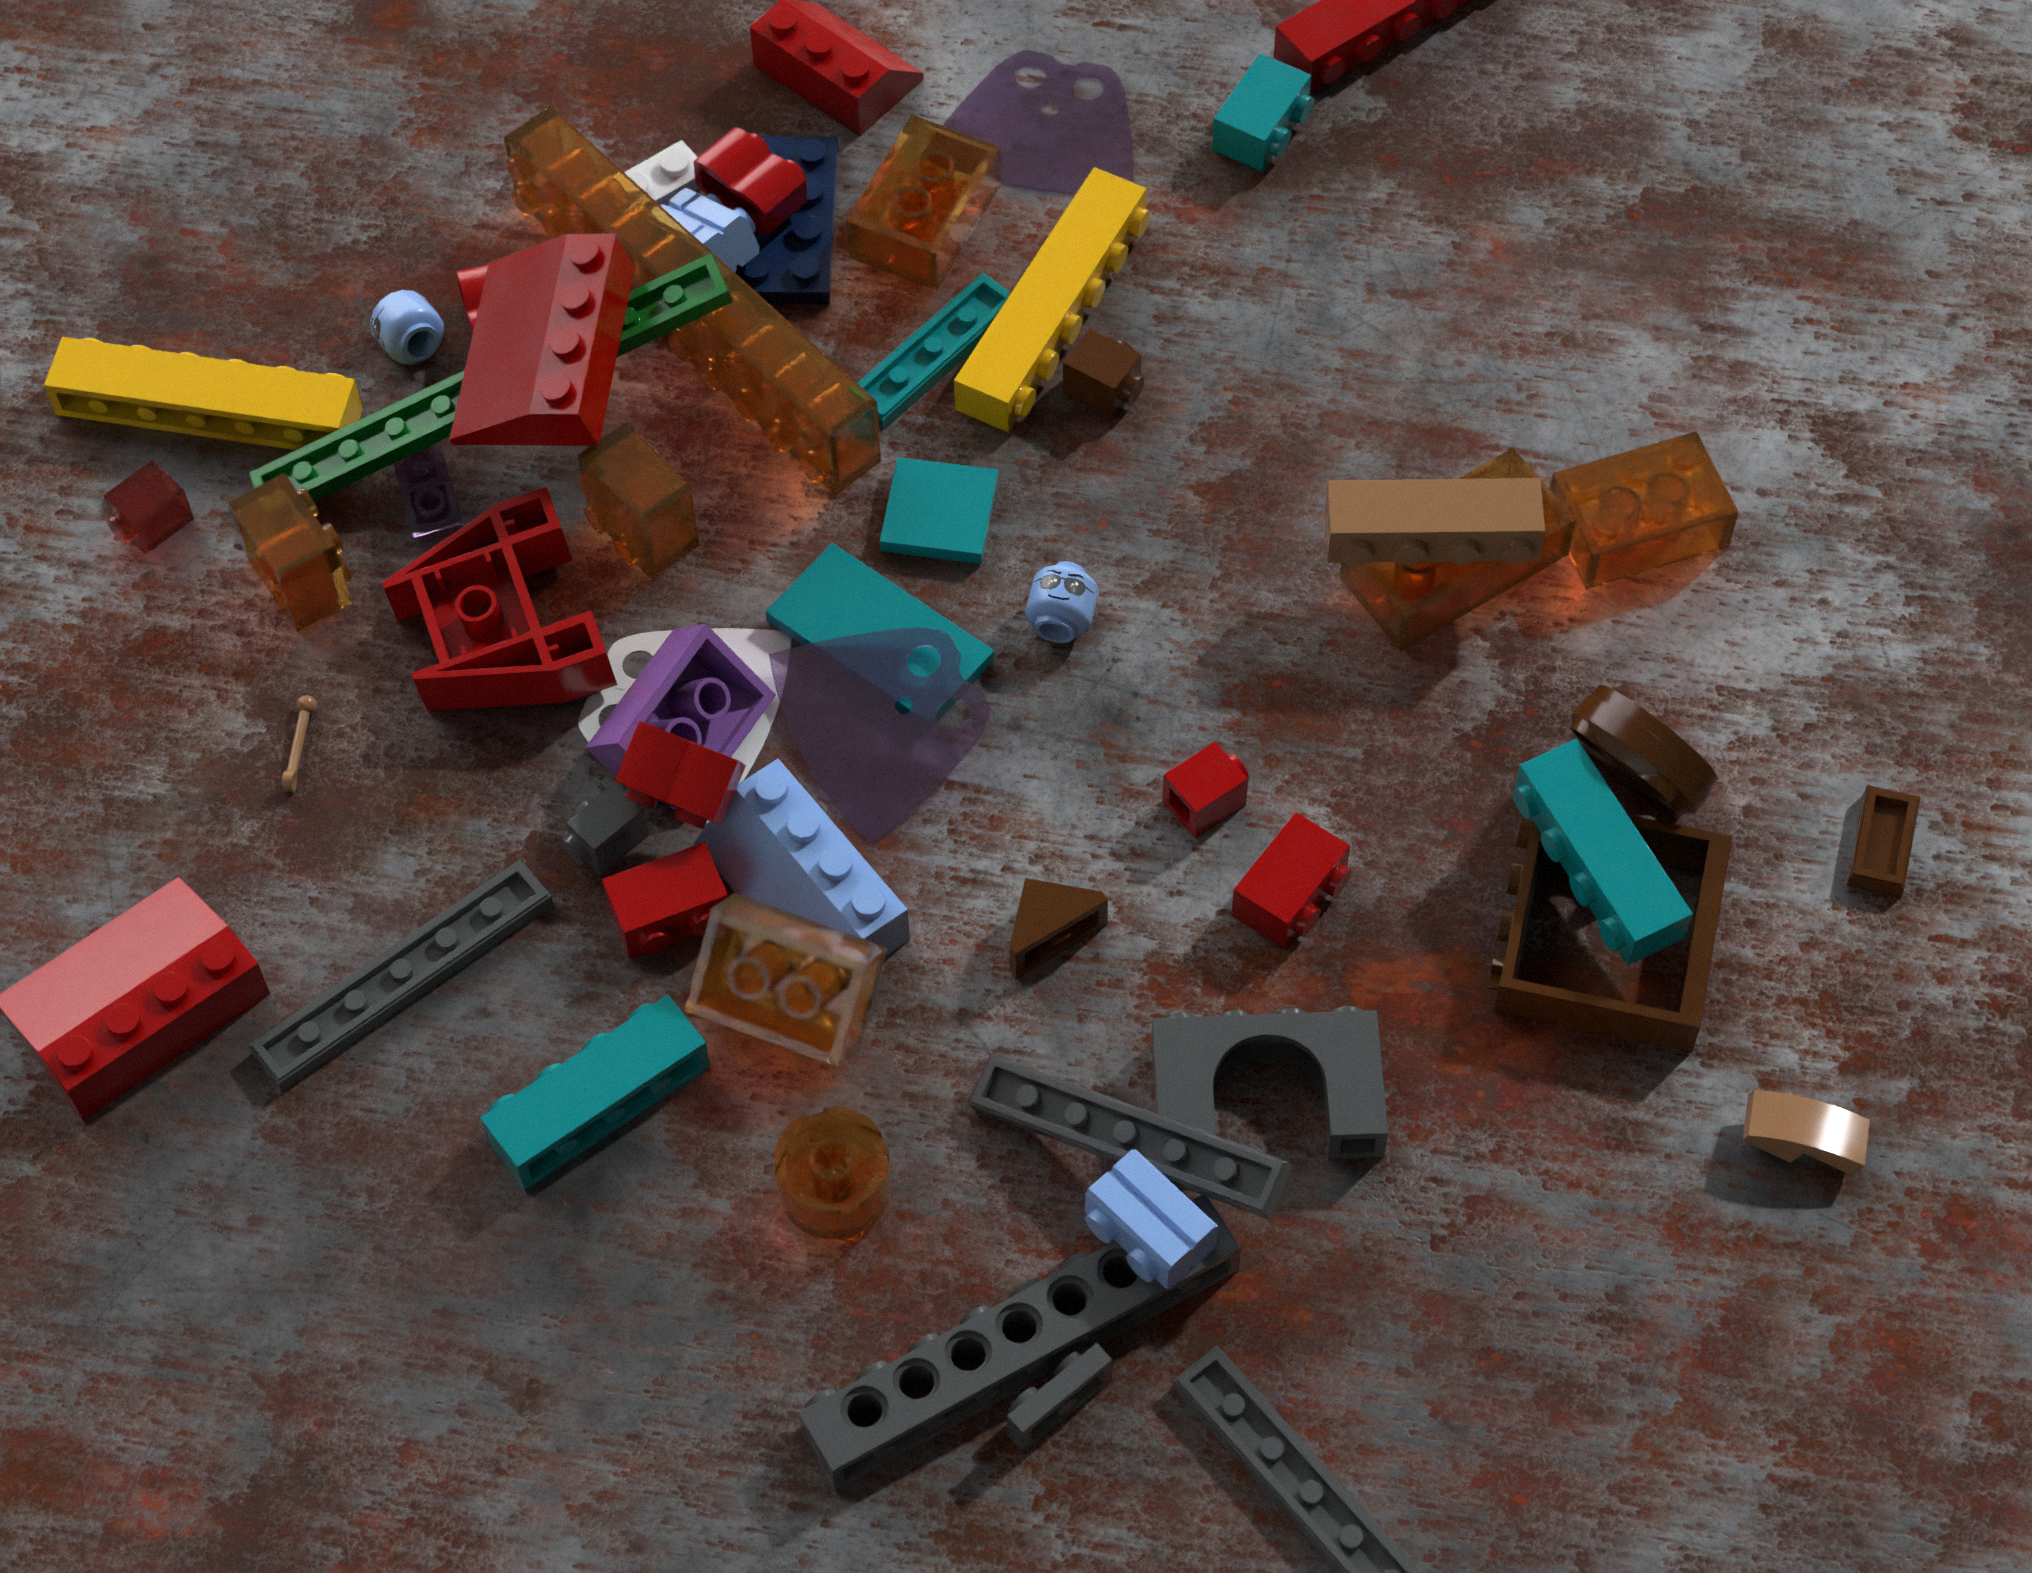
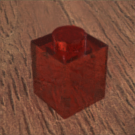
[103,460,194,555]

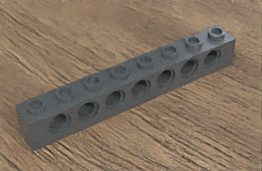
[798,1195,1241,1491]

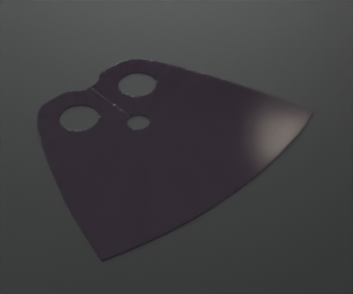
[924,50,1133,194]
[769,628,991,845]

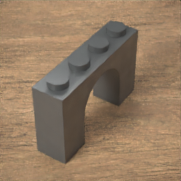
[1151,1006,1388,1159]

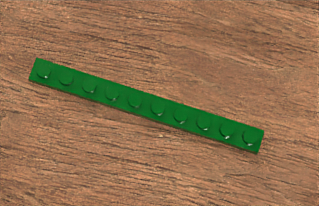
[249,253,734,522]

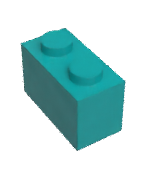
[1212,53,1314,172]

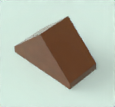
[1009,878,1108,979]

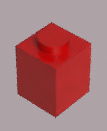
[1162,741,1249,839]

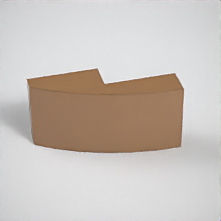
[1742,1090,1870,1176]

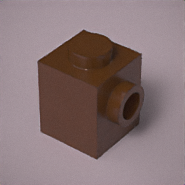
[1063,328,1144,418]

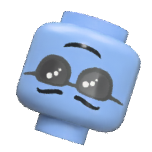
[370,290,445,365]
[1025,561,1099,643]

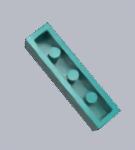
[1513,738,1693,966]
[480,994,711,1191]

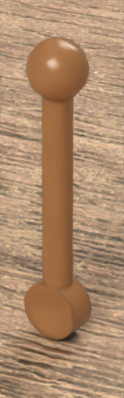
[281,695,317,793]

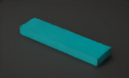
[846,273,1011,430]

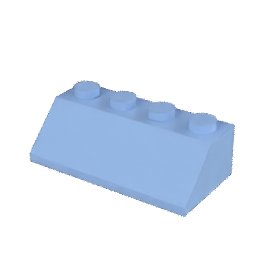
[694,758,910,1000]

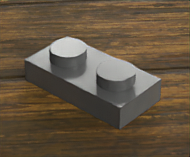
[1007,1343,1112,1453]

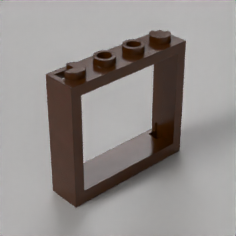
[1487,815,1733,1052]

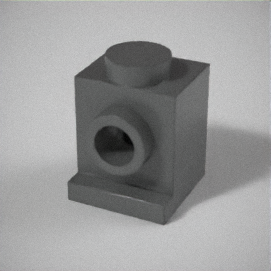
[560,776,649,875]

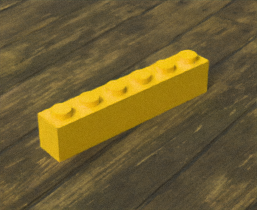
[954,167,1151,433]
[44,337,363,450]

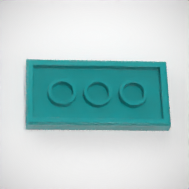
[765,543,995,731]

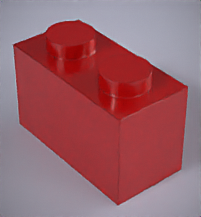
[1231,812,1352,950]
[602,842,732,959]

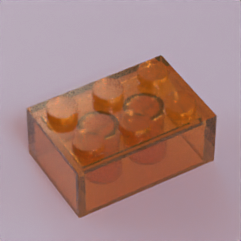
[846,115,1001,291]
[1546,431,1739,590]
[684,893,887,1067]

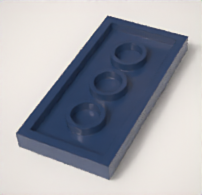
[730,136,839,304]

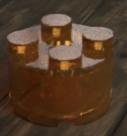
[774,1106,892,1242]

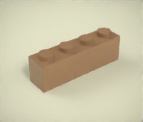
[1325,478,1545,566]

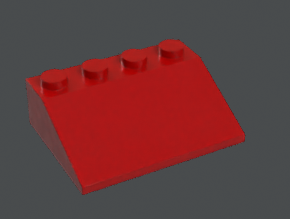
[449,234,635,446]
[0,876,270,1120]

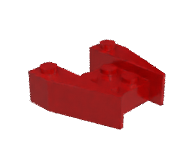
[381,487,618,711]

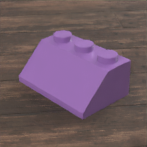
[585,623,776,810]

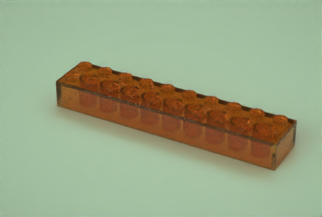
[504,106,881,495]

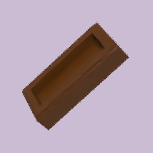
[1847,785,1920,898]

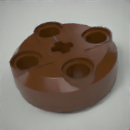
[1570,685,1719,822]

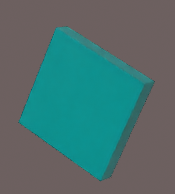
[880,457,998,564]

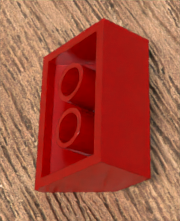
[750,0,924,137]

